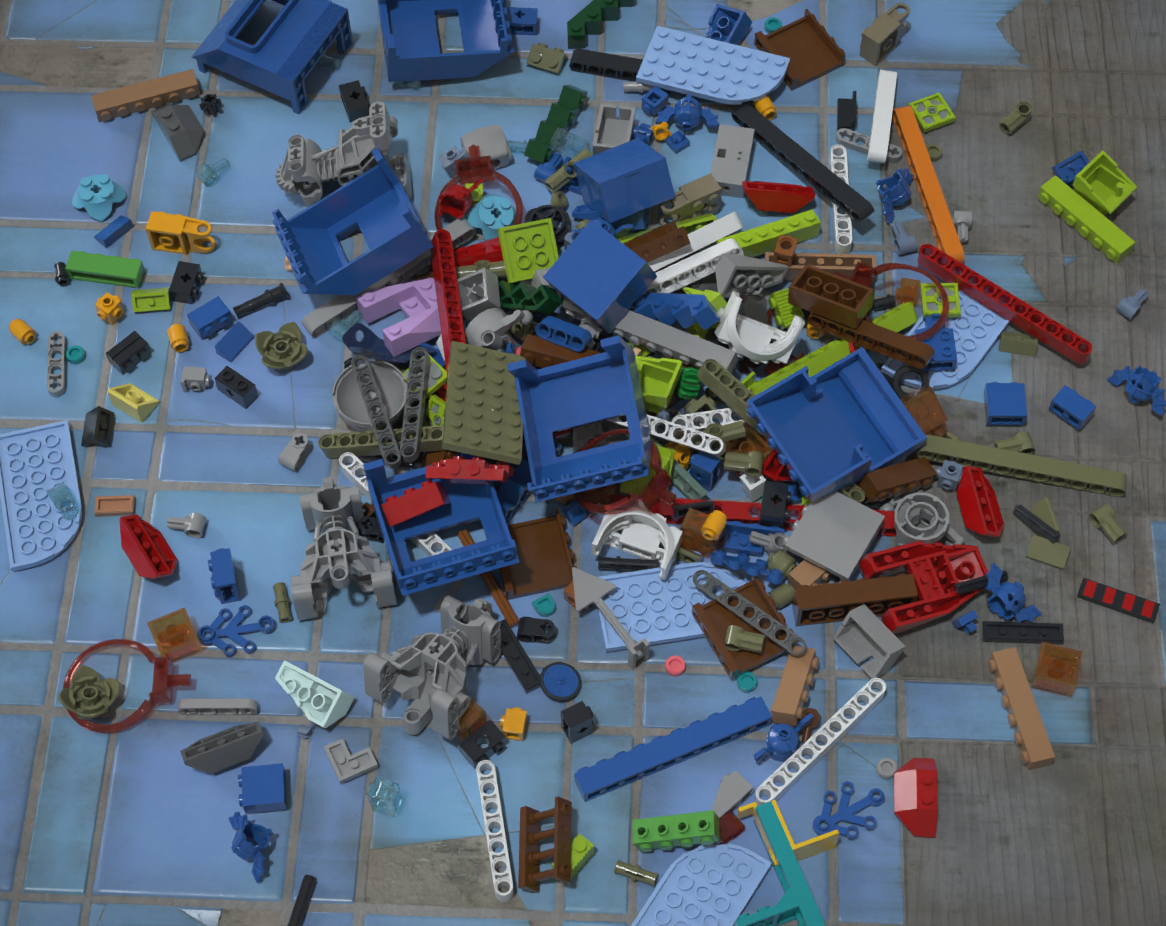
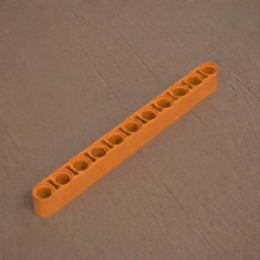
[892,106,965,263]

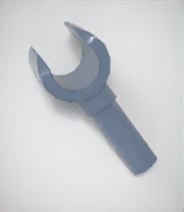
[298,722,316,739]

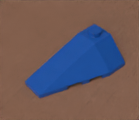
[706,4,752,45]
[572,204,649,231]

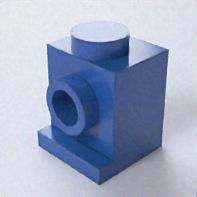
[641,86,669,116]

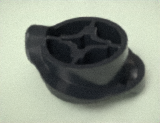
[525,205,571,243]

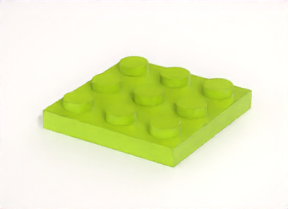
[497,218,559,283]

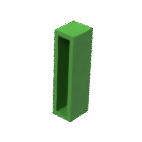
[65,251,145,289]

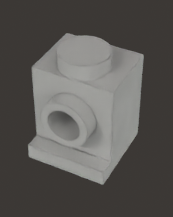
[180,366,211,392]

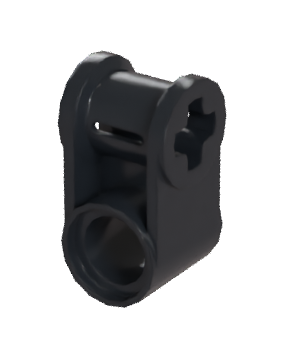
[359,516,384,543]
[516,617,556,644]

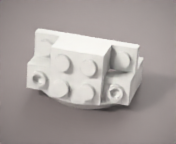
[714,291,805,364]
[591,506,683,580]

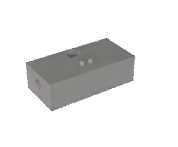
[710,124,755,198]

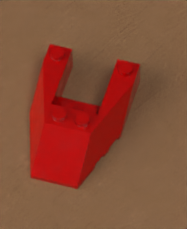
[859,541,988,634]

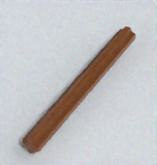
[458,529,519,627]

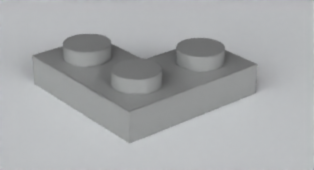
[324,738,378,784]

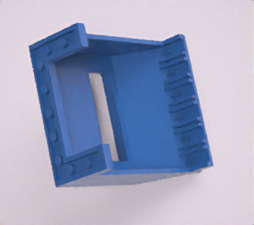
[191,0,353,114]
[378,0,514,82]
[272,148,433,295]
[507,335,651,503]
[363,453,519,596]

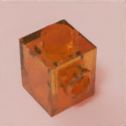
[895,278,920,308]

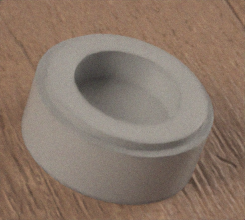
[876,758,897,780]

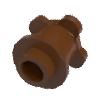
[737,356,761,376]

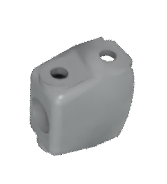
[460,125,512,174]

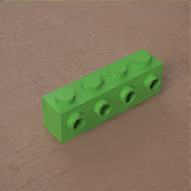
[633,810,720,852]

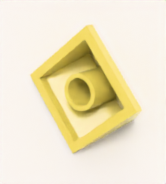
[108,383,160,423]

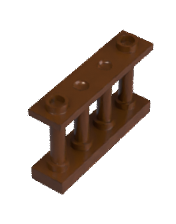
[623,221,691,263]
[518,796,572,893]

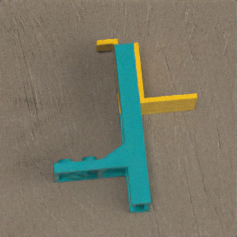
[735,800,840,926]

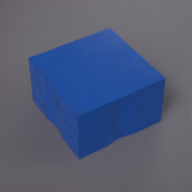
[573,138,675,223]
[543,219,657,334]

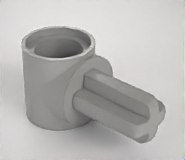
[952,211,972,243]
[167,513,206,538]
[749,531,786,555]

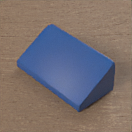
[94,215,133,248]
[215,321,254,362]

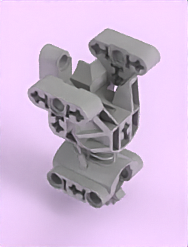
[275,101,412,208]
[291,477,397,620]
[363,596,501,740]

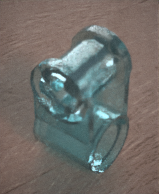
[46,482,79,520]

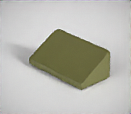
[999,331,1038,356]
[1031,497,1060,539]
[1026,535,1071,570]
[663,546,704,563]

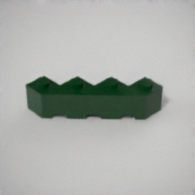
[567,0,634,49]
[524,84,588,163]
[498,280,563,315]

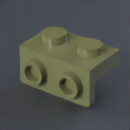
[526,43,568,74]
[682,395,716,415]

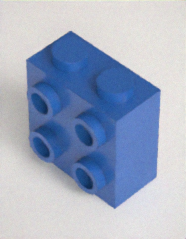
[914,327,957,371]
[984,382,1027,426]
[208,548,241,604]
[238,763,287,814]

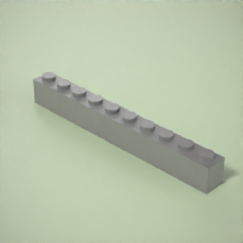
[561,299,738,373]

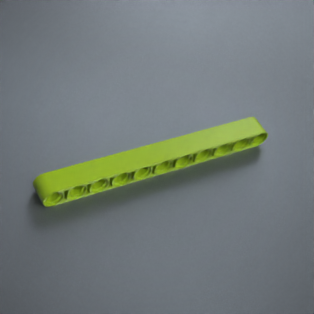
[750,302,918,395]

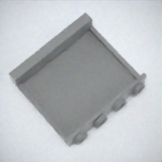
[782,491,885,582]

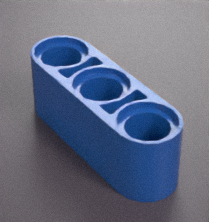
[535,316,592,352]

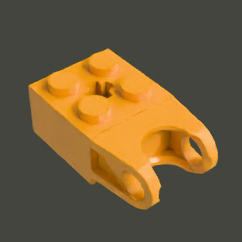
[146,211,216,255]

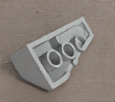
[715,254,789,298]

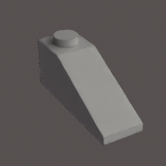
[711,770,753,825]

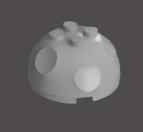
[332,360,407,431]

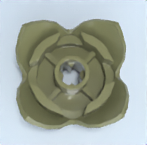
[255,322,308,371]
[58,665,120,720]

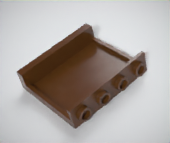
[754,9,845,91]
[499,509,577,600]
[691,576,795,679]

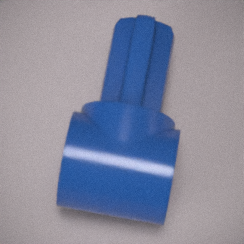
[534,154,563,182]

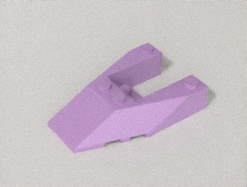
[356,278,441,357]

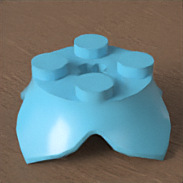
[72,174,127,222]
[465,194,520,241]

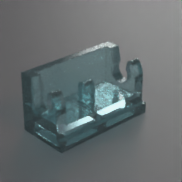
[550,127,590,158]

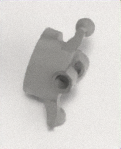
[465,308,533,353]
[879,492,965,547]

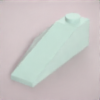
[275,660,355,728]

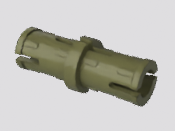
[273,582,292,623]
[614,860,658,887]

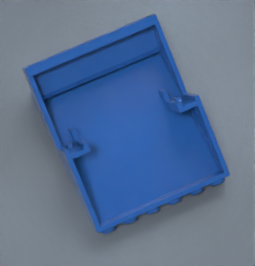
[746,347,927,501]

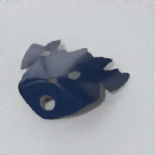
[342,323,436,363]

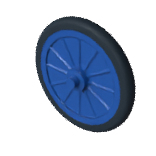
[539,662,581,701]

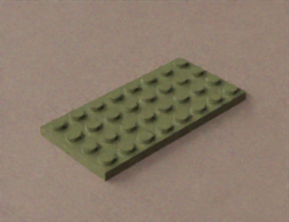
[442,341,526,465]

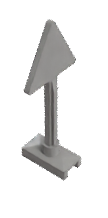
[572,567,650,670]

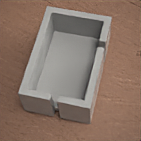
[593,103,636,155]
[832,604,906,679]

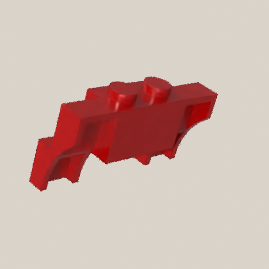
[425,456,514,485]

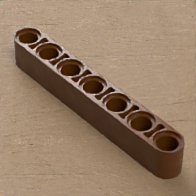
[808,313,935,369]

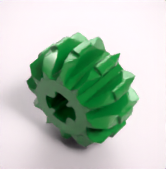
[677,367,701,400]

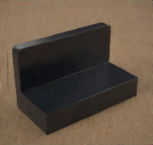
[837,91,857,131]
[81,406,114,448]

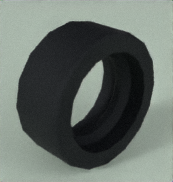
[892,364,929,401]

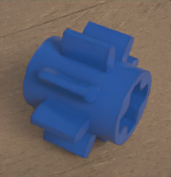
[632,123,653,143]

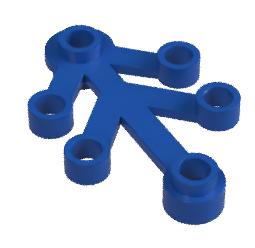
[710,550,784,585]
[197,605,275,658]
[812,781,885,840]

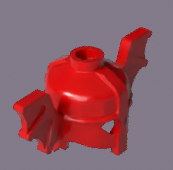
[438,178,484,219]

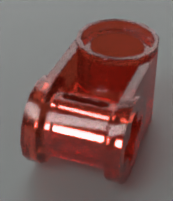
[713,811,746,845]

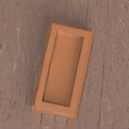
[94,495,135,517]

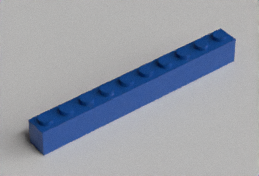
[574,696,772,802]

